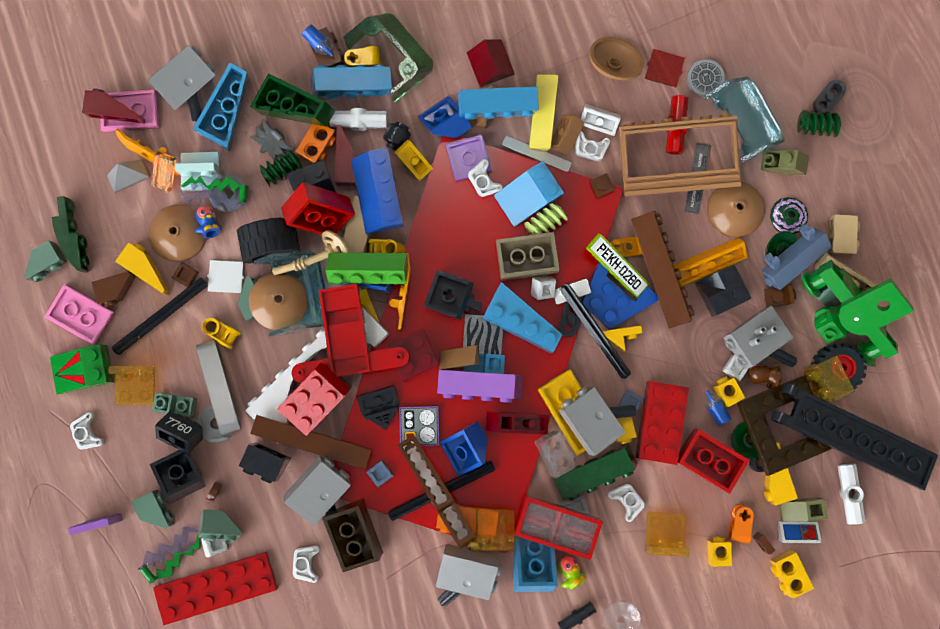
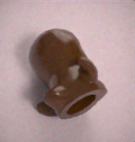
[748,365,782,388]

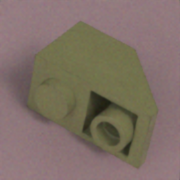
[761,150,809,175]
[779,497,828,522]

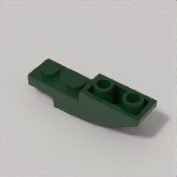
[51,196,90,273]

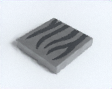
[463,314,503,355]

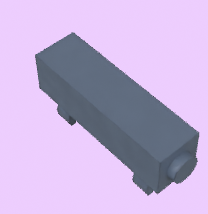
[761,224,832,290]

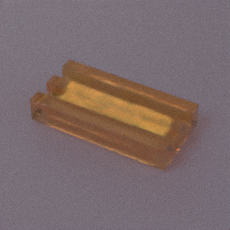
[151,151,176,193]

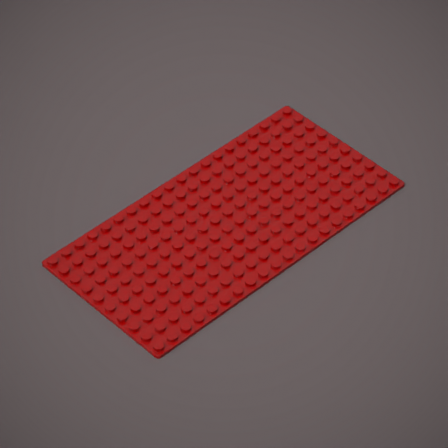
[334,136,622,553]

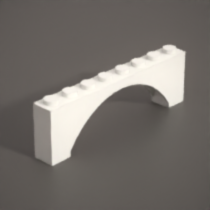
[245,307,390,444]

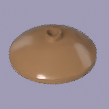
[589,37,645,81]
[707,182,765,238]
[149,205,206,262]
[249,273,308,330]

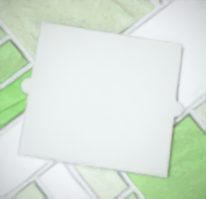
[207,260,245,293]

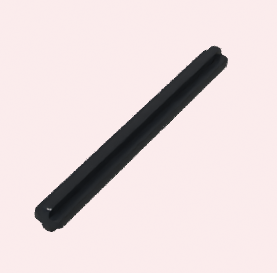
[112,278,208,355]
[559,283,631,379]
[388,461,495,521]

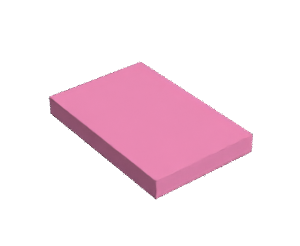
[100,89,159,132]
[44,284,115,345]

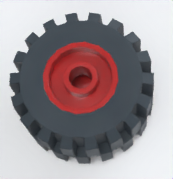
[811,343,867,392]

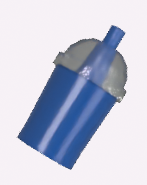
[302,24,334,57]
[704,390,732,426]

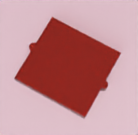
[644,49,685,88]

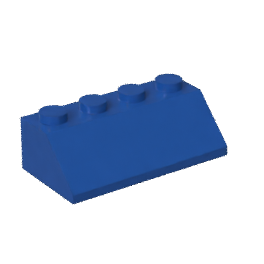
[351,148,404,235]

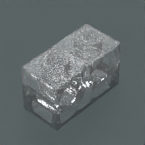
[534,431,576,478]

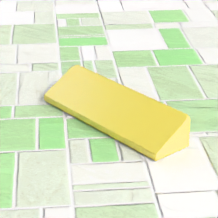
[529,75,558,151]

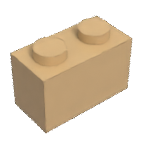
[827,215,860,256]

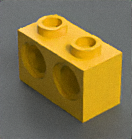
[770,550,814,599]

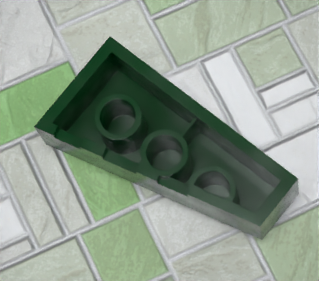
[250,73,336,127]
[554,443,638,501]

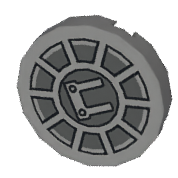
[687,59,725,97]

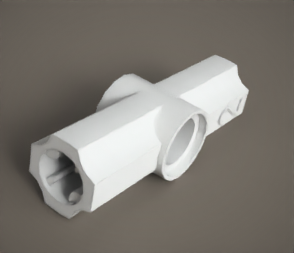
[329,108,387,131]
[838,463,866,524]

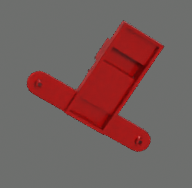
[291,284,410,383]

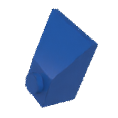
[417,96,472,138]
[440,421,487,476]

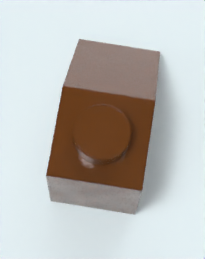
[91,271,136,308]

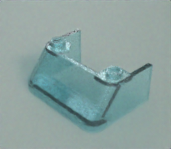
[704,77,785,163]
[254,251,325,337]

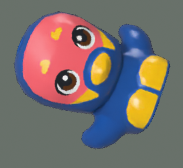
[195,206,222,239]

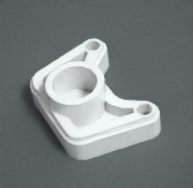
[575,131,610,162]
[468,159,502,197]
[70,412,105,450]
[608,483,645,522]
[293,545,320,583]

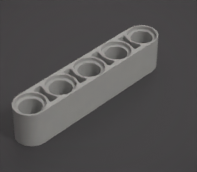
[196,339,241,435]

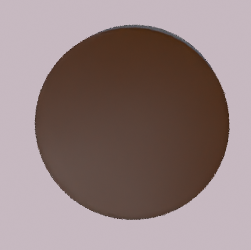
[206,481,222,502]

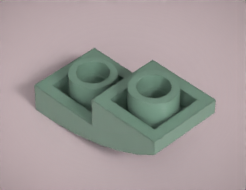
[152,392,197,417]

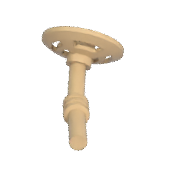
[272,230,350,275]

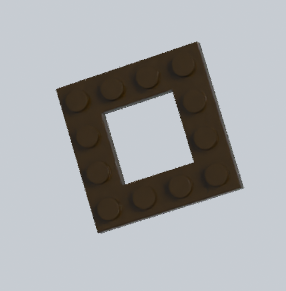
[737,375,833,476]

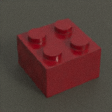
[387,329,439,382]

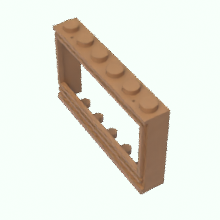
[619,113,741,196]

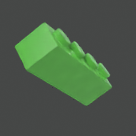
[325,253,409,284]

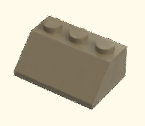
[496,232,559,281]

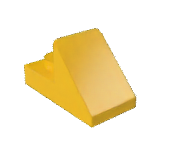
[394,140,433,181]
[603,326,642,352]

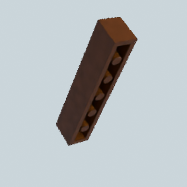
[631,211,695,329]

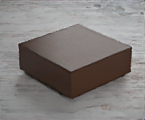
[172,262,199,288]
[753,532,776,555]

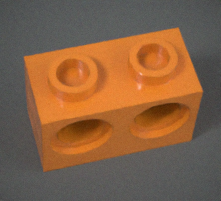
[296,124,337,164]

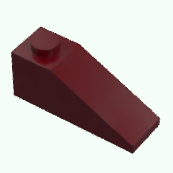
[82,88,145,124]
[335,125,356,186]
[486,412,549,434]

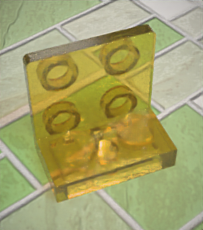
[803,356,855,402]
[109,366,155,405]
[468,509,514,550]
[645,512,689,557]

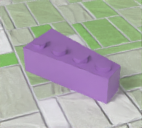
[437,370,523,403]

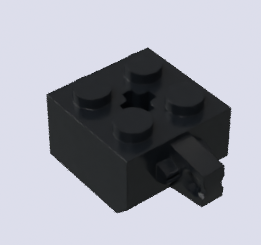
[424,270,482,321]

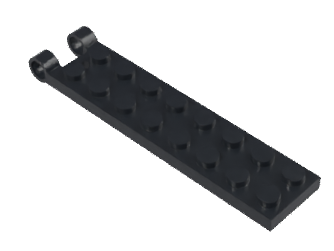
[770,383,938,491]

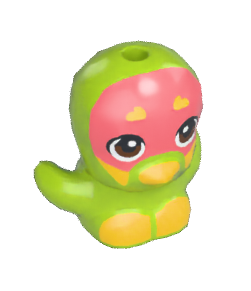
[558,556,586,590]

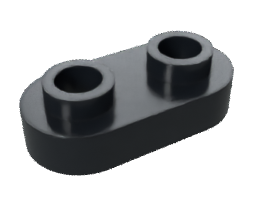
[813,80,846,114]
[558,301,581,337]

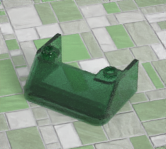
[343,13,433,103]

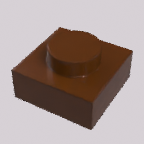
[589,173,615,199]

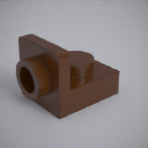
[764,285,796,308]

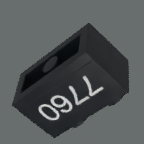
[155,411,203,454]

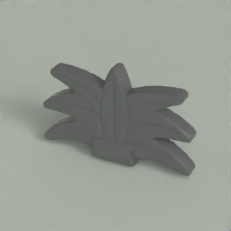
[250,119,294,160]

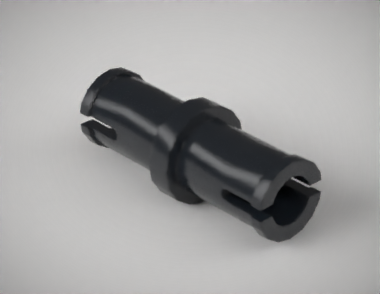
[557,601,597,629]

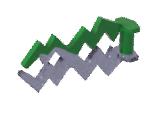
[179,176,249,212]
[138,527,200,584]

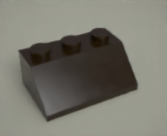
[322,499,384,572]

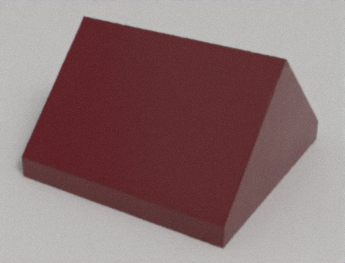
[467,39,515,87]

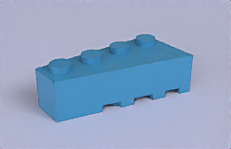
[193,63,249,151]
[310,65,392,100]
[458,87,539,120]
[483,282,562,353]

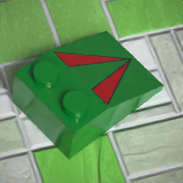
[50,344,114,395]

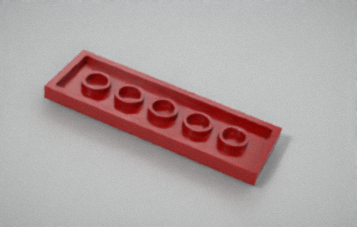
[153,552,278,626]

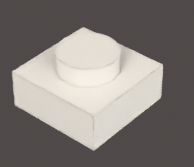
[722,355,749,382]

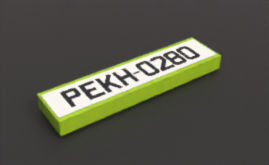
[586,233,649,298]

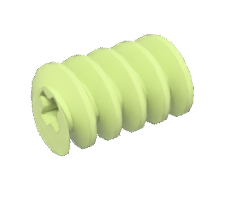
[524,203,568,235]

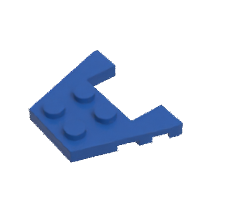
[582,262,659,329]

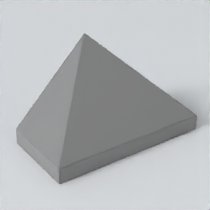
[107,160,150,193]

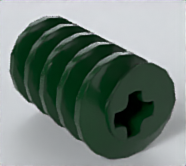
[797,110,841,137]
[259,149,303,187]

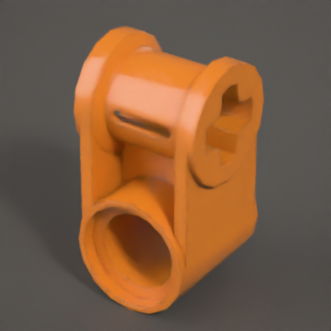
[728,504,754,544]

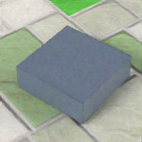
[618,390,644,414]
[367,460,394,487]

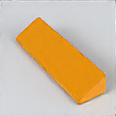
[674,238,748,286]

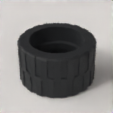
[237,217,301,264]

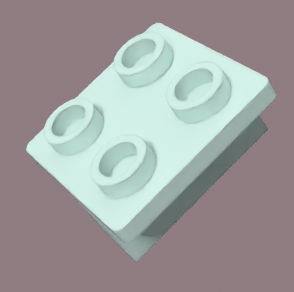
[175,152,220,191]

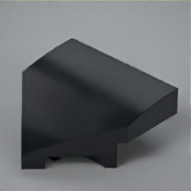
[357,385,399,430]

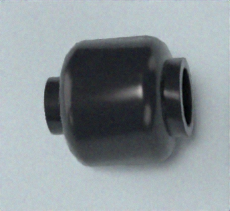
[383,121,411,151]

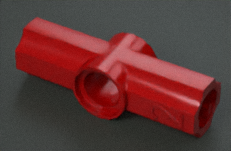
[665,95,689,155]

